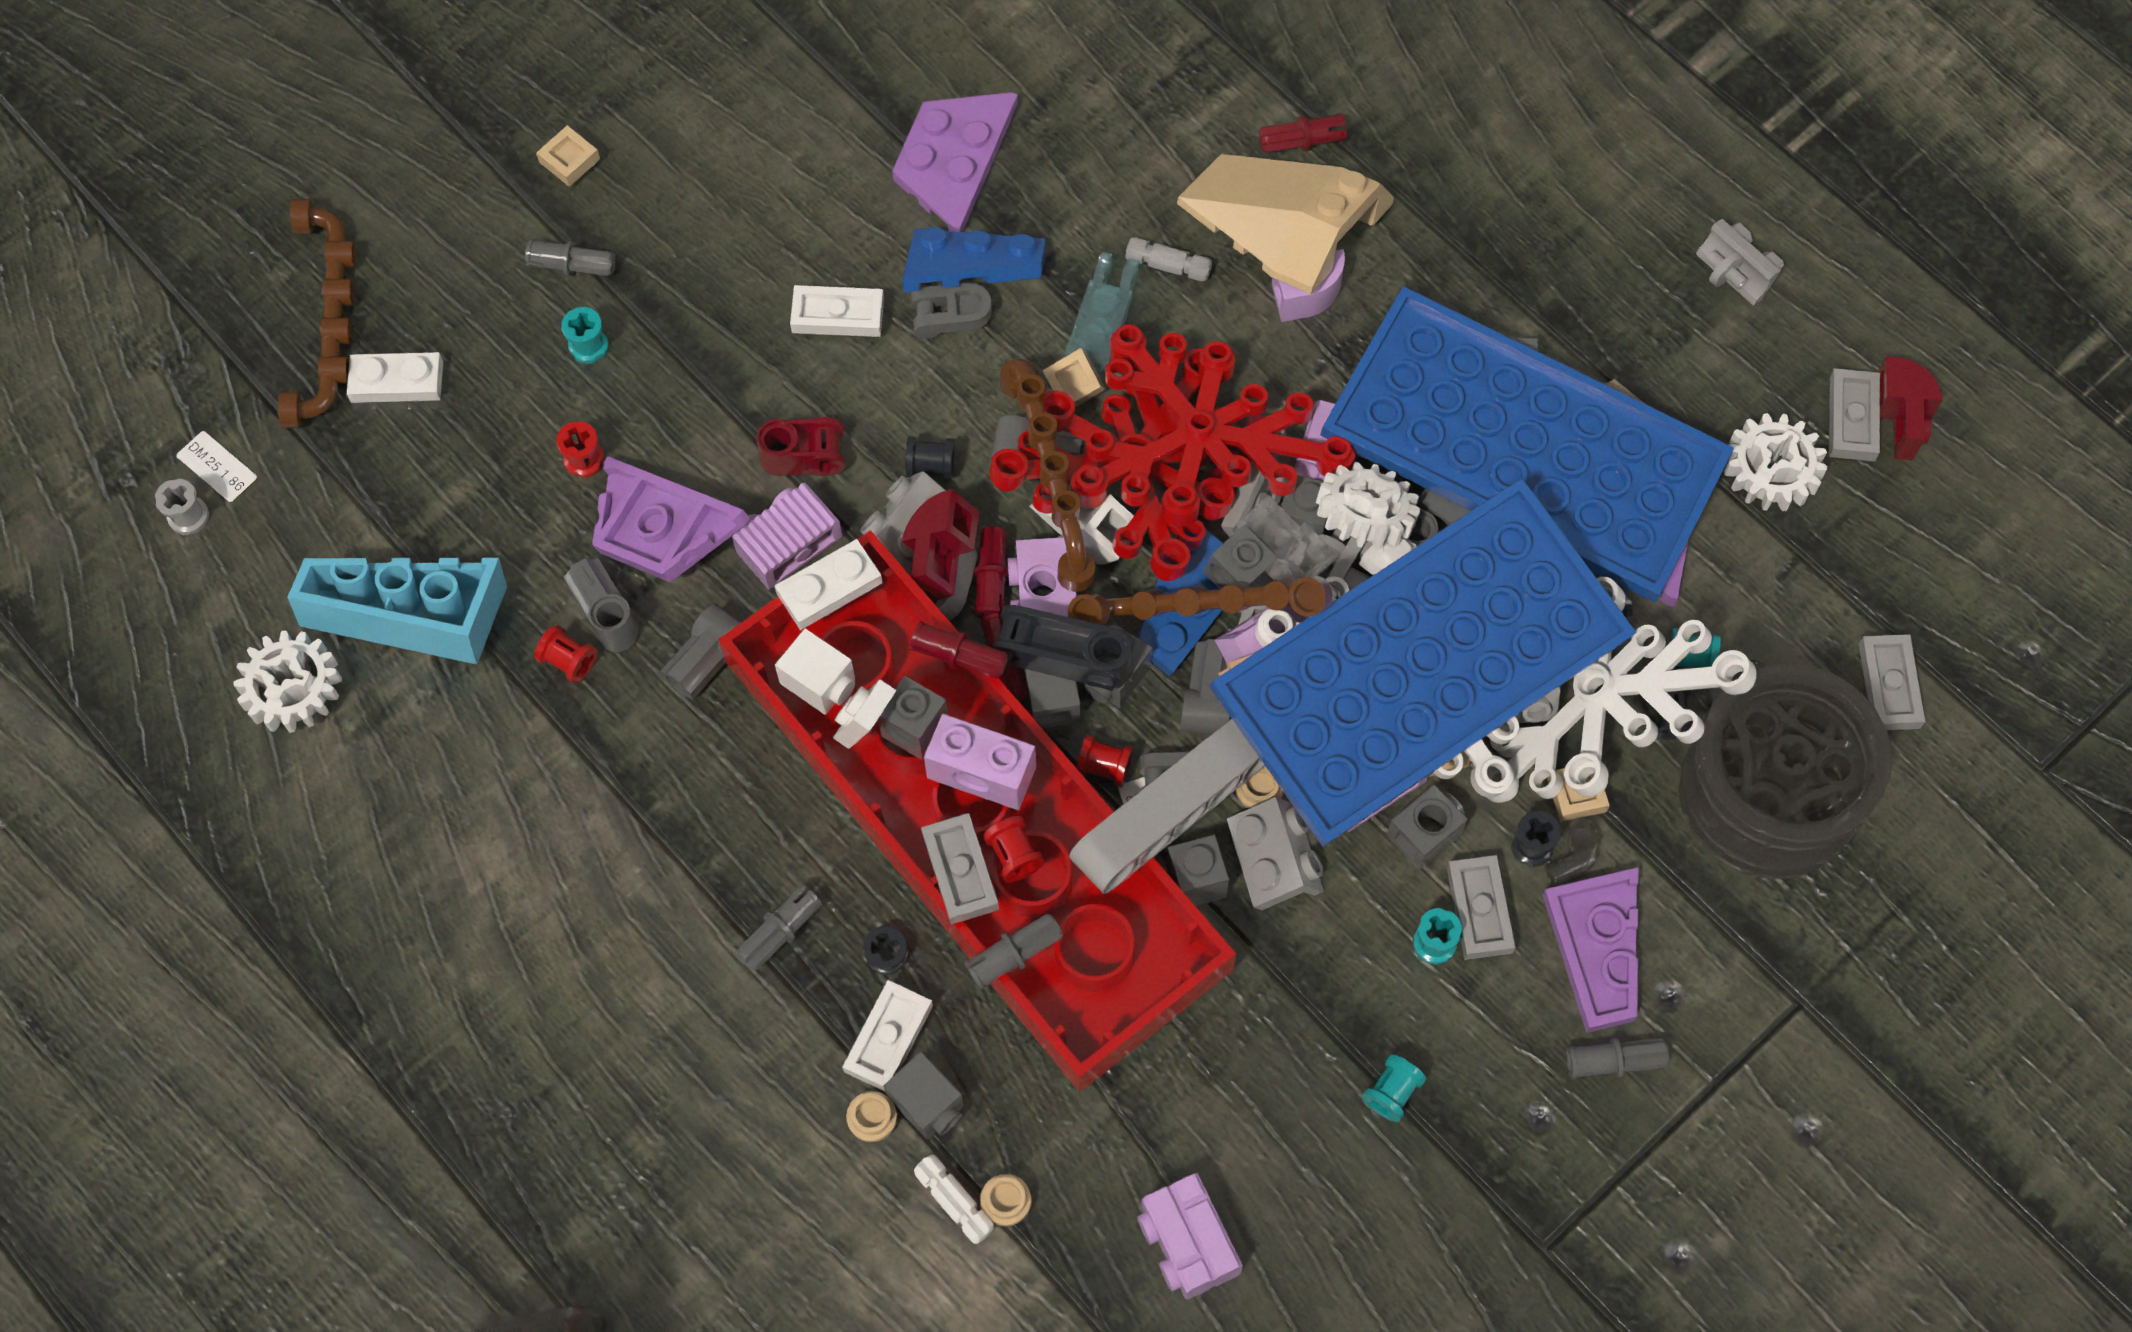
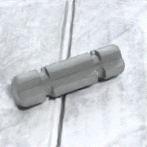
[1126,237,1212,282]

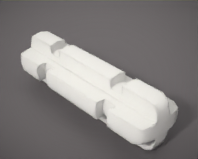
[914,1154,994,1244]

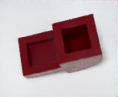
[1878,356,1942,461]
[902,489,979,600]

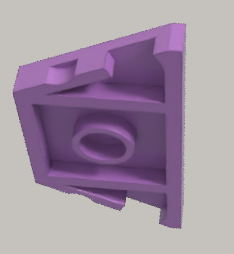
[892,92,1018,232]
[592,457,750,582]

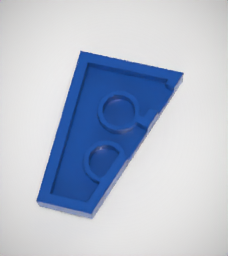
[903,227,1046,293]
[1136,530,1223,676]

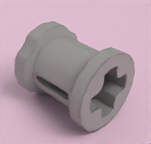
[155,479,209,535]

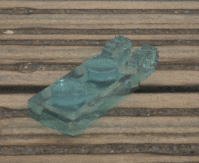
[1064,252,1139,373]

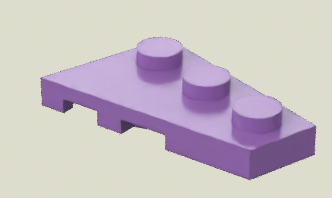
[1542,867,1639,1033]

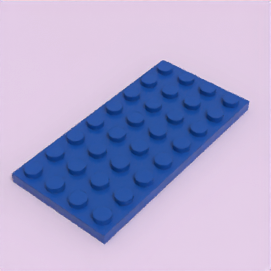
[1320,286,1734,603]
[1209,478,1637,847]

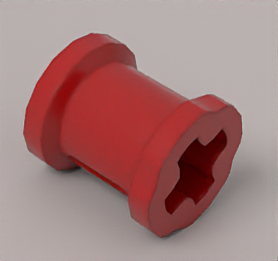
[556,421,605,478]
[534,625,598,684]
[1076,734,1134,788]
[984,816,1045,882]

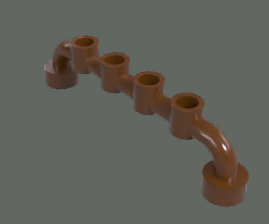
[278,199,356,428]
[1000,359,1095,592]
[1068,575,1333,625]

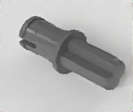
[525,239,616,276]
[736,884,822,971]
[964,914,1063,990]
[1566,1038,1669,1079]

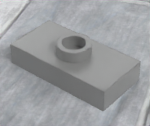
[1829,368,1880,461]
[1859,634,1925,731]
[921,813,999,924]
[1447,855,1515,960]

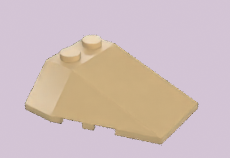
[1177,154,1394,294]

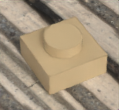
[536,126,600,187]
[1043,348,1106,407]
[1547,768,1610,822]

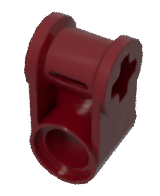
[757,417,845,476]

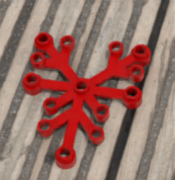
[1070,325,1355,526]
[989,348,1235,581]

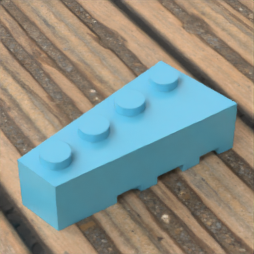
[287,558,507,664]

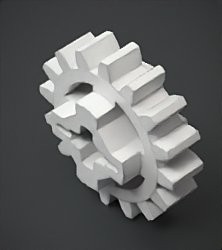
[1724,413,1827,511]
[1316,462,1420,549]
[234,631,342,733]

